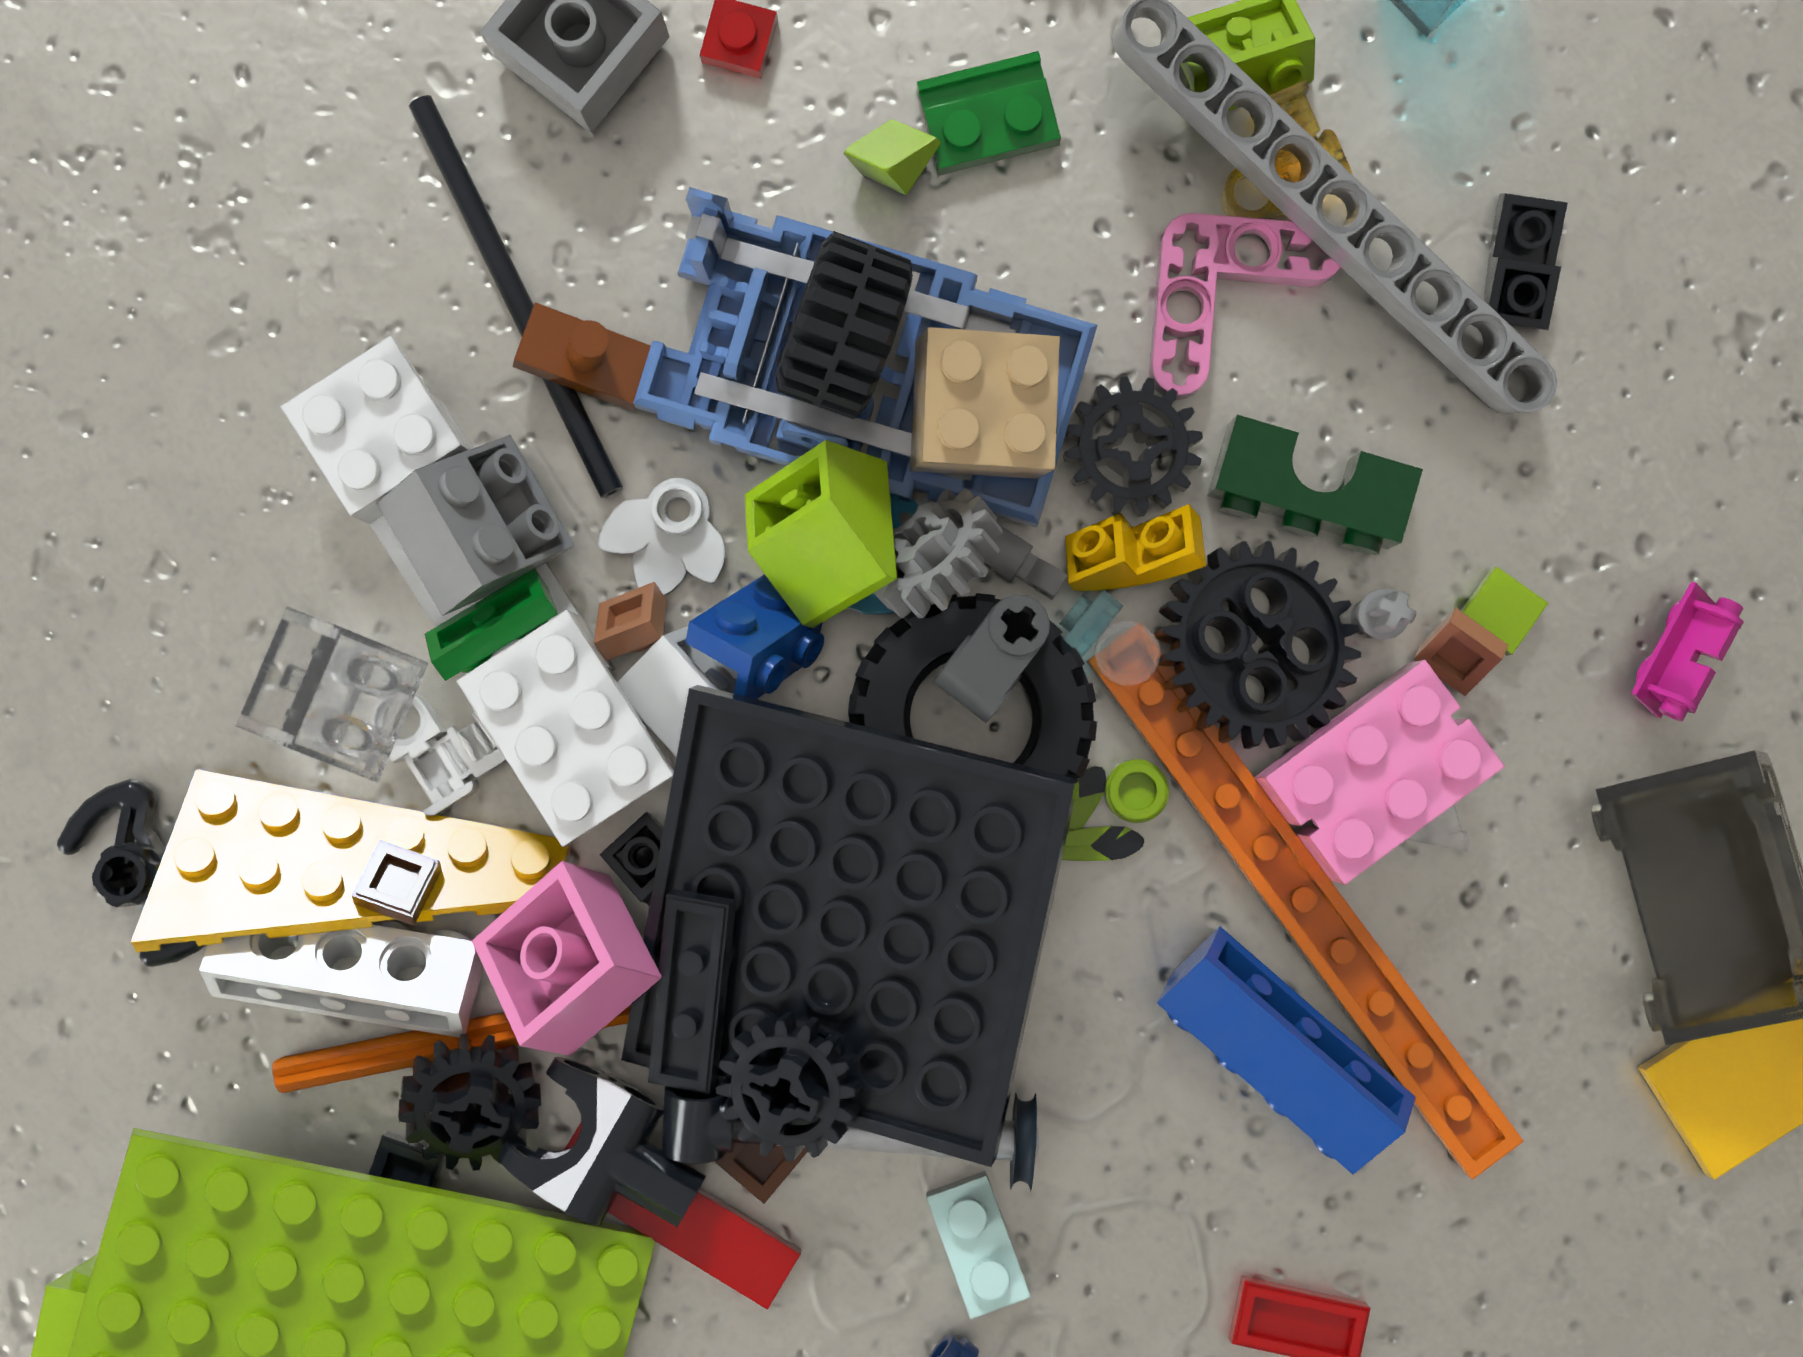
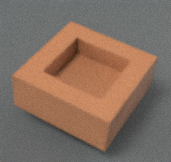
[594,582,667,661]
[1413,608,1508,696]

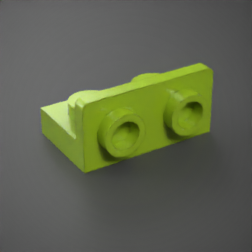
[1181,0,1316,111]

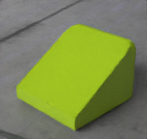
[843,119,941,195]

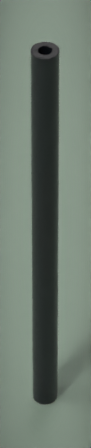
[409,95,623,498]

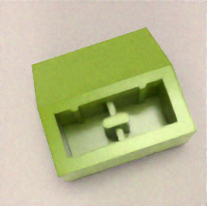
[745,440,897,628]

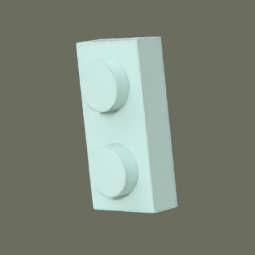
[926,1171,1031,1319]

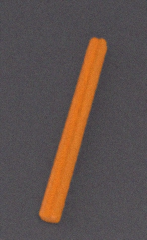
[272,1005,631,1093]

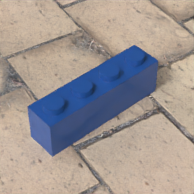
[1157,926,1416,1175]

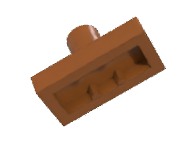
[512,302,651,411]

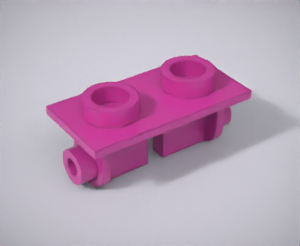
[1631,581,1744,722]

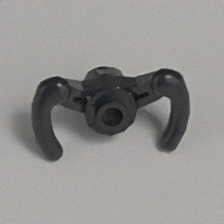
[57,779,206,967]

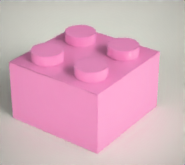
[472,861,662,1056]

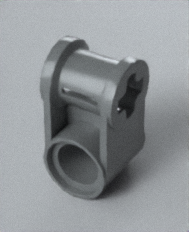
[932,595,1050,723]

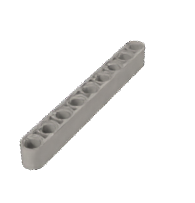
[1112,0,1557,414]

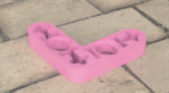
[1149,213,1341,400]

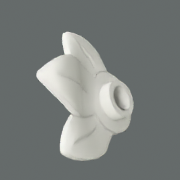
[598,478,725,596]

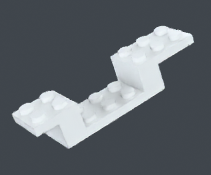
[280,336,674,847]

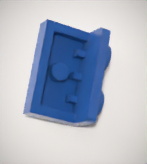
[685,574,824,699]

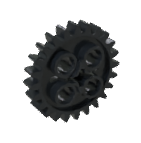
[1154,541,1361,749]

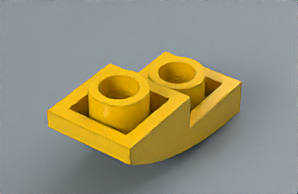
[1065,504,1206,591]

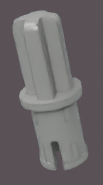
[1350,588,1417,640]

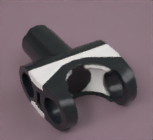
[498,1057,706,1227]

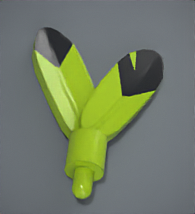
[1062,766,1144,861]

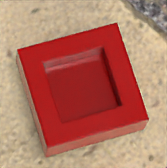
[699,0,778,79]

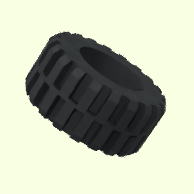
[848,593,1097,779]

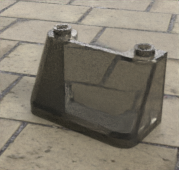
[1591,750,1803,1045]

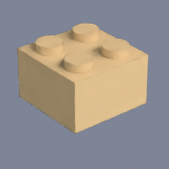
[910,327,1060,479]

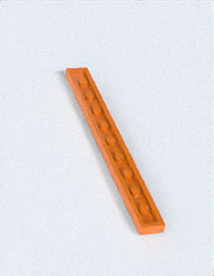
[1086,623,1524,1180]

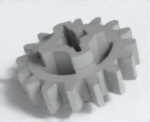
[874,489,1003,618]

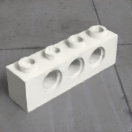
[199,920,483,1037]

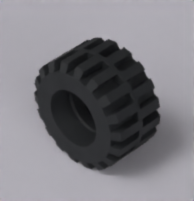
[776,231,913,419]

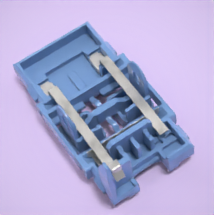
[633,187,1098,528]

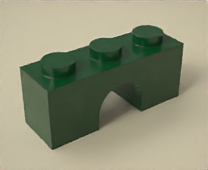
[1207,414,1423,555]

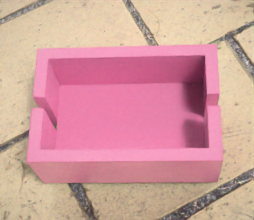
[1254,660,1505,885]

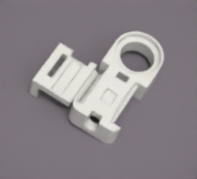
[371,692,506,816]

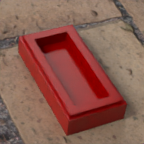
[1229,1275,1371,1357]

